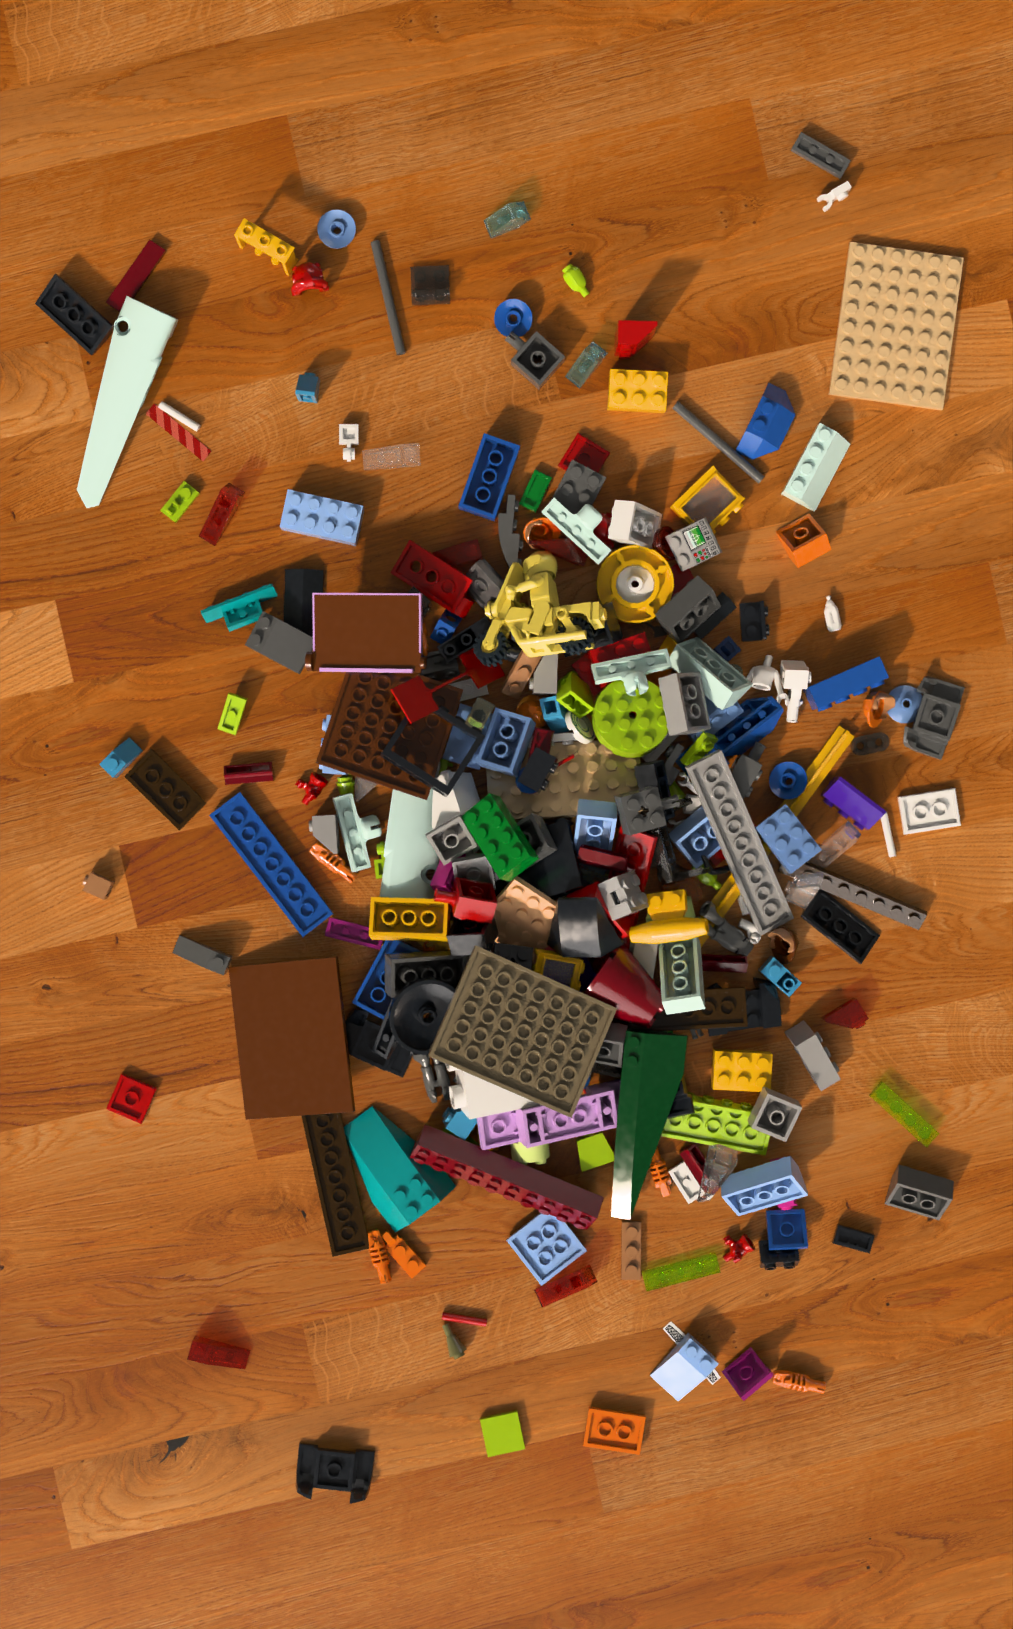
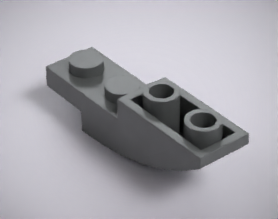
[498,494,523,569]

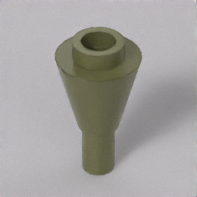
[442,1323,467,1359]

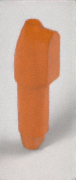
[422,623,429,656]

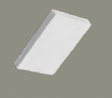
[897,788,961,835]

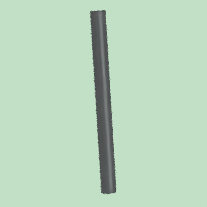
[371,240,406,355]
[672,401,765,484]

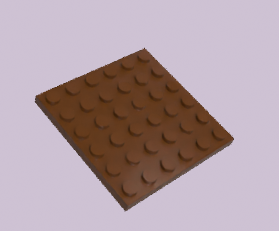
[316,672,463,800]

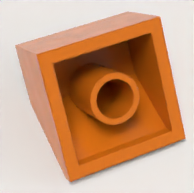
[776,514,832,568]

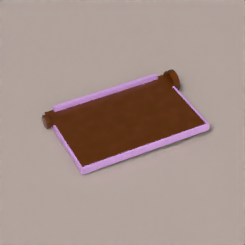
[305,593,427,673]

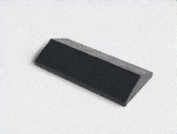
[35,274,113,356]
[284,569,324,637]
[801,889,880,964]

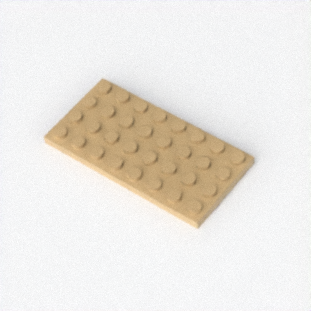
[486,740,642,821]

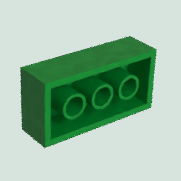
[461,793,539,882]

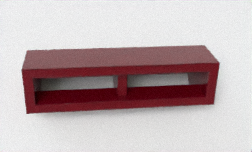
[224,762,274,785]
[578,844,629,874]
[701,954,748,973]
[679,1143,721,1193]

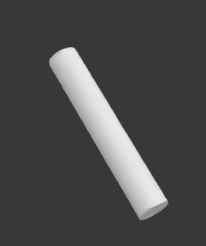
[158,401,201,432]
[881,812,897,857]

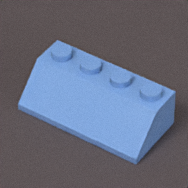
[720,1156,808,1216]

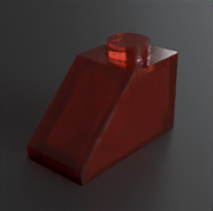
[821,998,869,1029]

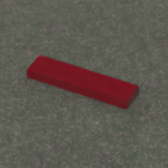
[106,239,166,313]

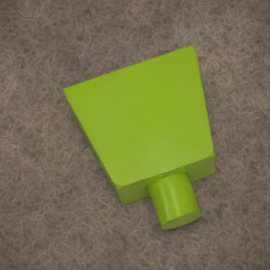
[556,671,594,719]
[576,1131,615,1172]

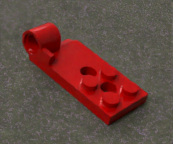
[390,540,475,618]

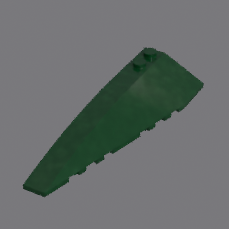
[611,1027,688,1220]

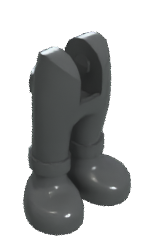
[413,1053,451,1103]

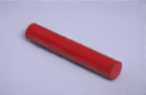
[442,1312,487,1327]

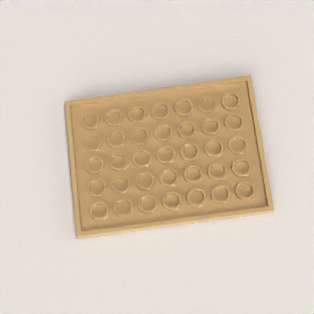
[828,242,964,410]

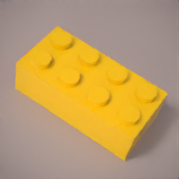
[369,897,451,942]

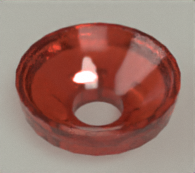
[652,526,675,561]

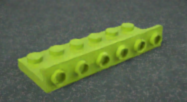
[661,1092,770,1156]

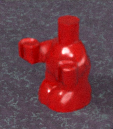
[295,772,328,805]
[723,1234,755,1263]

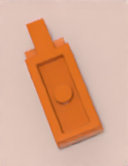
[381,1229,426,1279]

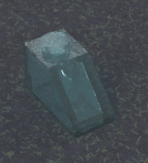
[484,201,531,238]
[565,341,608,389]

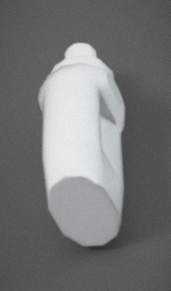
[824,595,842,632]

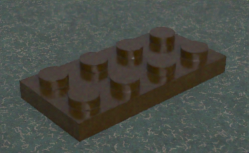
[124,749,207,831]

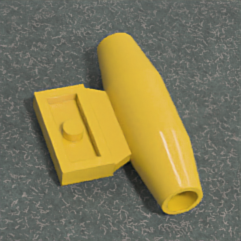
[629,889,709,944]

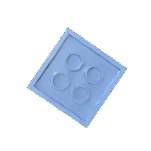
[506,1213,587,1286]

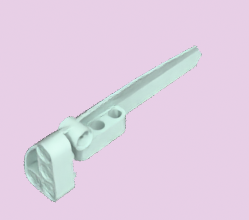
[77,296,178,508]
[379,789,439,899]

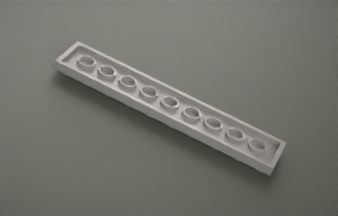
[685,749,794,936]

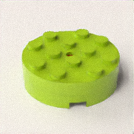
[592,680,668,758]

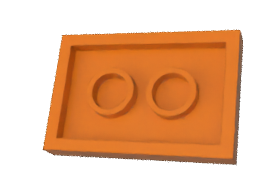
[583,1406,646,1455]

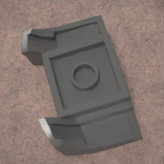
[903,676,965,760]

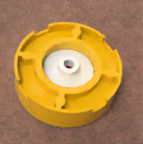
[596,545,674,624]

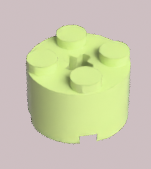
[510,1142,550,1165]

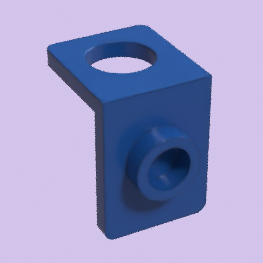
[430,609,462,644]

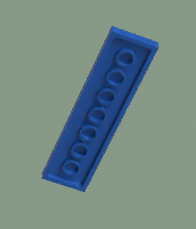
[209,792,334,937]

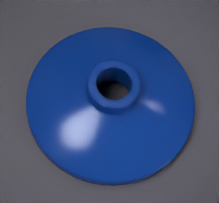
[494,299,533,337]
[769,762,807,800]

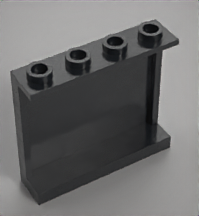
[506,818,588,899]

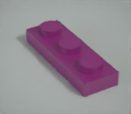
[325,917,383,950]

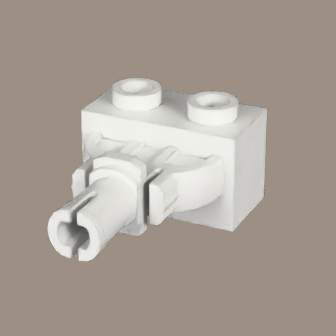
[780,660,811,723]

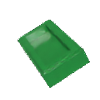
[519,469,552,513]

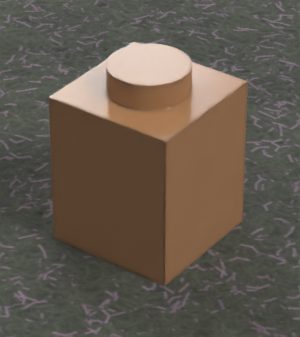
[82,872,115,900]

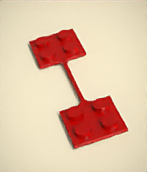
[391,648,505,724]

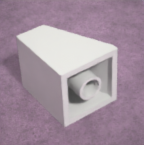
[432,770,480,829]

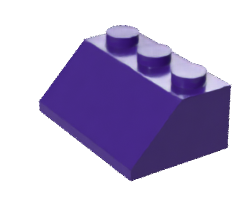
[820,776,886,830]

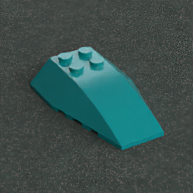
[344,1106,456,1232]

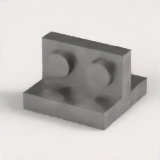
[465,559,504,610]
[451,849,496,890]

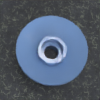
[317,210,356,249]
[887,685,922,723]

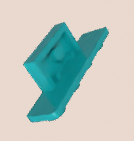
[201,584,278,632]

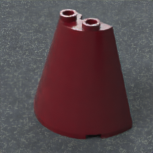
[584,943,664,1028]

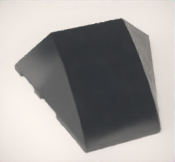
[547,897,624,957]

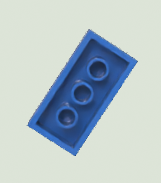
[458,433,520,522]
[803,656,889,712]
[352,940,423,1020]

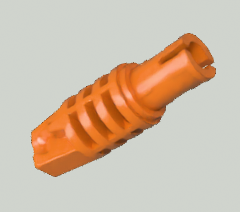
[310,841,358,884]
[649,1148,672,1197]
[367,1229,392,1284]
[772,1370,826,1394]

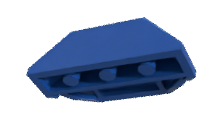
[735,382,796,460]
[714,696,784,757]

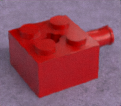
[434,877,498,923]

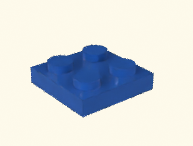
[766,1209,808,1250]

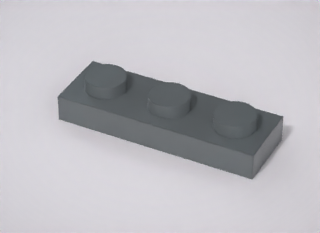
[791,132,851,179]

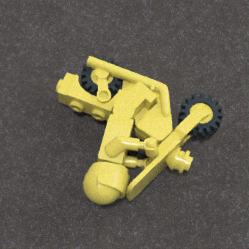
[473,550,607,667]

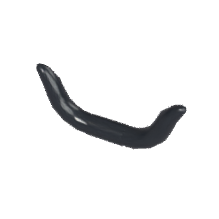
[701,855,730,875]

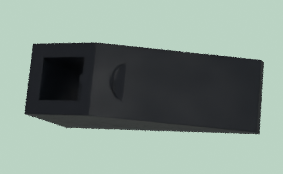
[437,616,491,663]

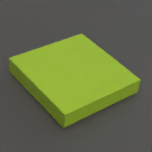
[480,1410,525,1457]

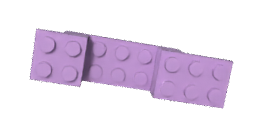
[477,1079,621,1150]

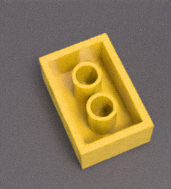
[607,369,668,413]
[711,1049,773,1092]

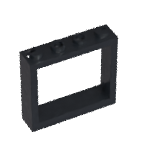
[380,705,485,797]

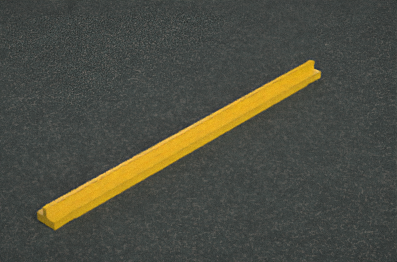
[659,726,854,973]

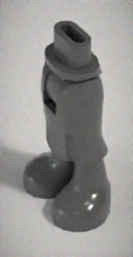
[695,900,754,956]

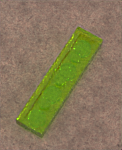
[869,1081,939,1148]
[641,1253,721,1292]

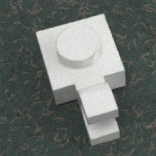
[817,181,852,212]

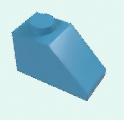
[295,372,320,403]
[99,737,143,778]

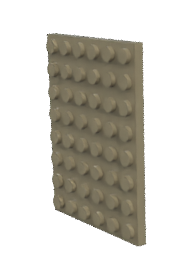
[428,946,617,1118]

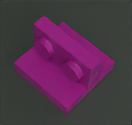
[722,1347,773,1401]

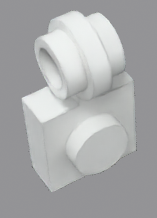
[339,424,359,462]

